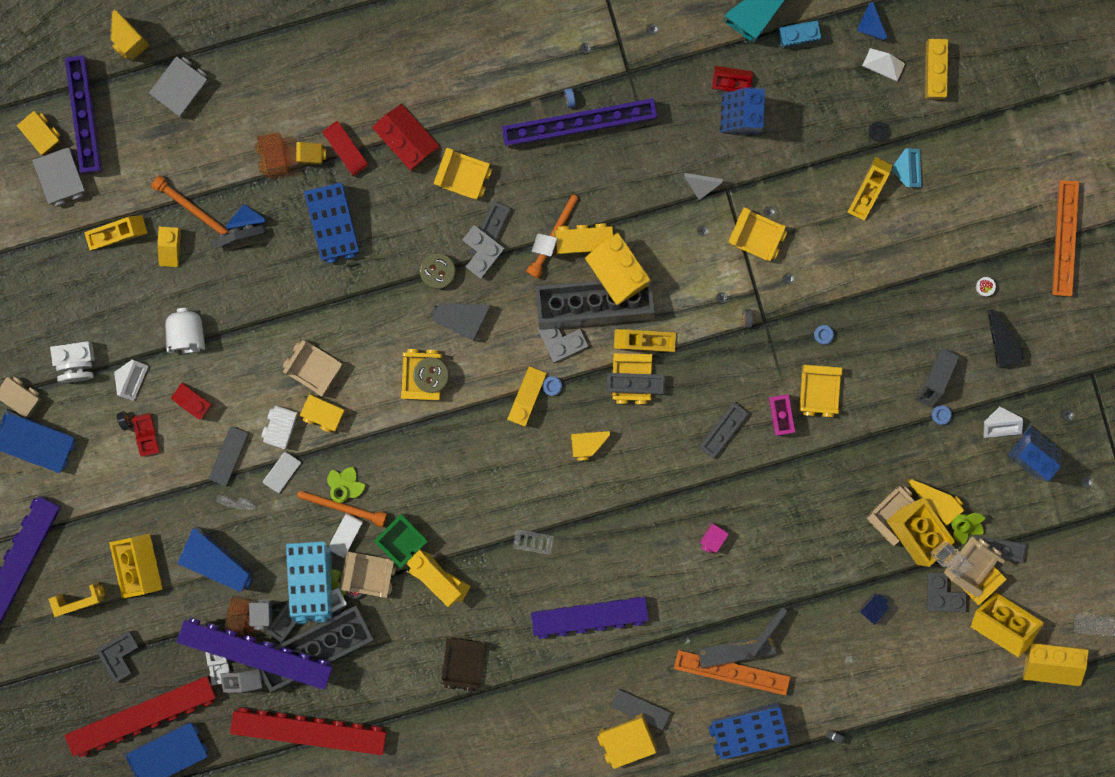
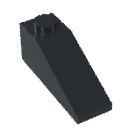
[987,309,1024,367]

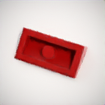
[712,66,753,92]

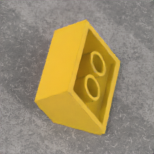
[111,10,149,61]
[585,233,650,306]
[887,498,955,567]
[109,533,163,598]
[971,592,1044,658]
[1023,642,1088,686]

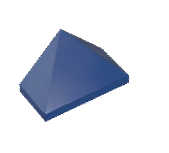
[857,2,887,41]
[226,204,267,230]

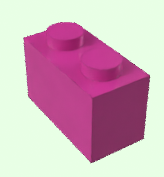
[768,394,795,436]

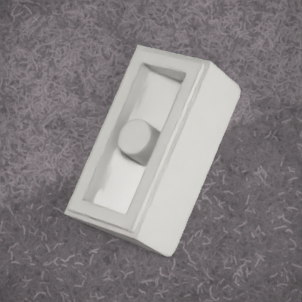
[262,451,301,493]

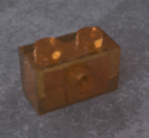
[255,132,288,178]
[224,596,253,637]

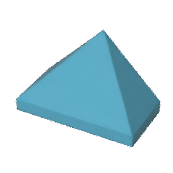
[891,148,922,187]

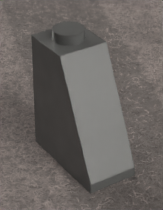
[430,303,490,341]
[914,348,959,408]

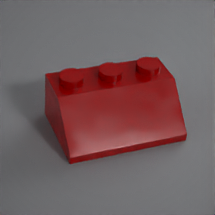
[372,104,440,172]

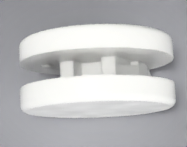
[56,361,93,383]

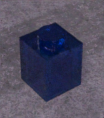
[858,594,890,625]

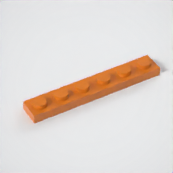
[1052,180,1079,296]
[674,650,790,695]

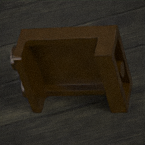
[441,637,485,692]

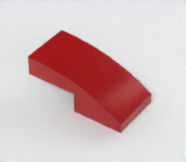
[131,413,160,457]

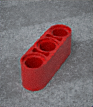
[322,121,369,177]

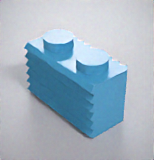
[778,20,821,49]

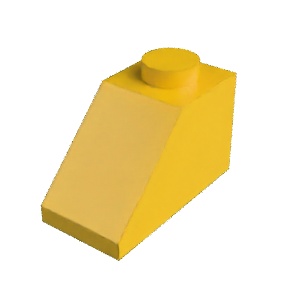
[296,142,326,165]
[157,227,181,267]
[571,431,610,461]

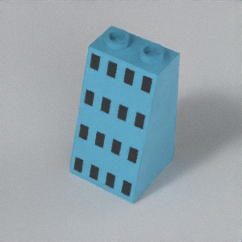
[286,542,332,624]

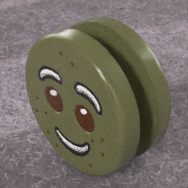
[420,253,456,289]
[413,357,450,393]

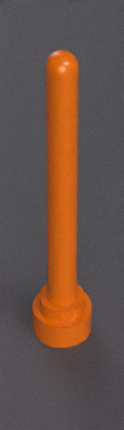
[150,175,229,234]
[526,194,578,279]
[297,491,387,528]

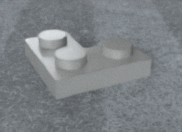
[463,225,504,279]
[537,327,588,363]

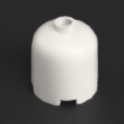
[165,308,205,354]

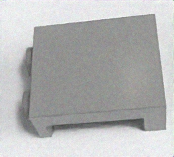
[149,56,209,118]
[32,147,87,207]

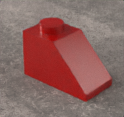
[171,382,213,420]

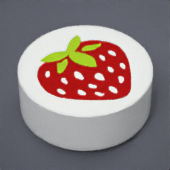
[976,277,996,296]

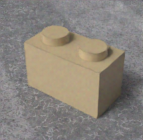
[0,376,42,418]

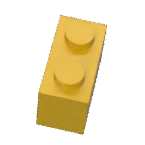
[16,111,62,156]
[300,394,345,433]

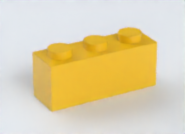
[925,39,948,99]
[553,223,613,254]

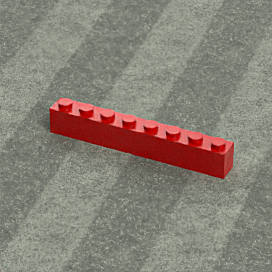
[64,675,217,758]
[230,707,387,756]

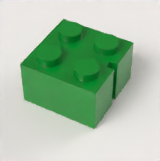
[374,513,429,568]

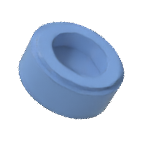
[564,88,576,108]
[814,325,834,344]
[543,376,562,396]
[932,405,952,425]

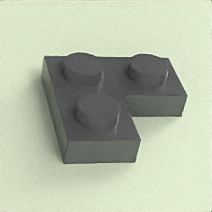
[211,224,265,249]
[926,572,966,612]
[96,630,139,683]

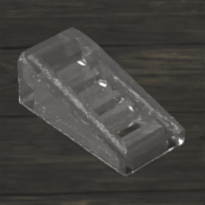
[513,529,554,555]

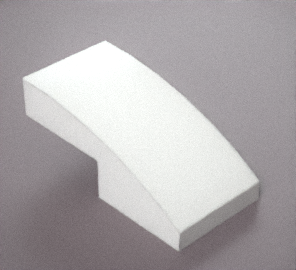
[531,234,557,257]
[328,513,363,558]
[206,652,230,685]

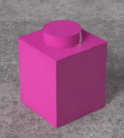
[699,523,728,554]

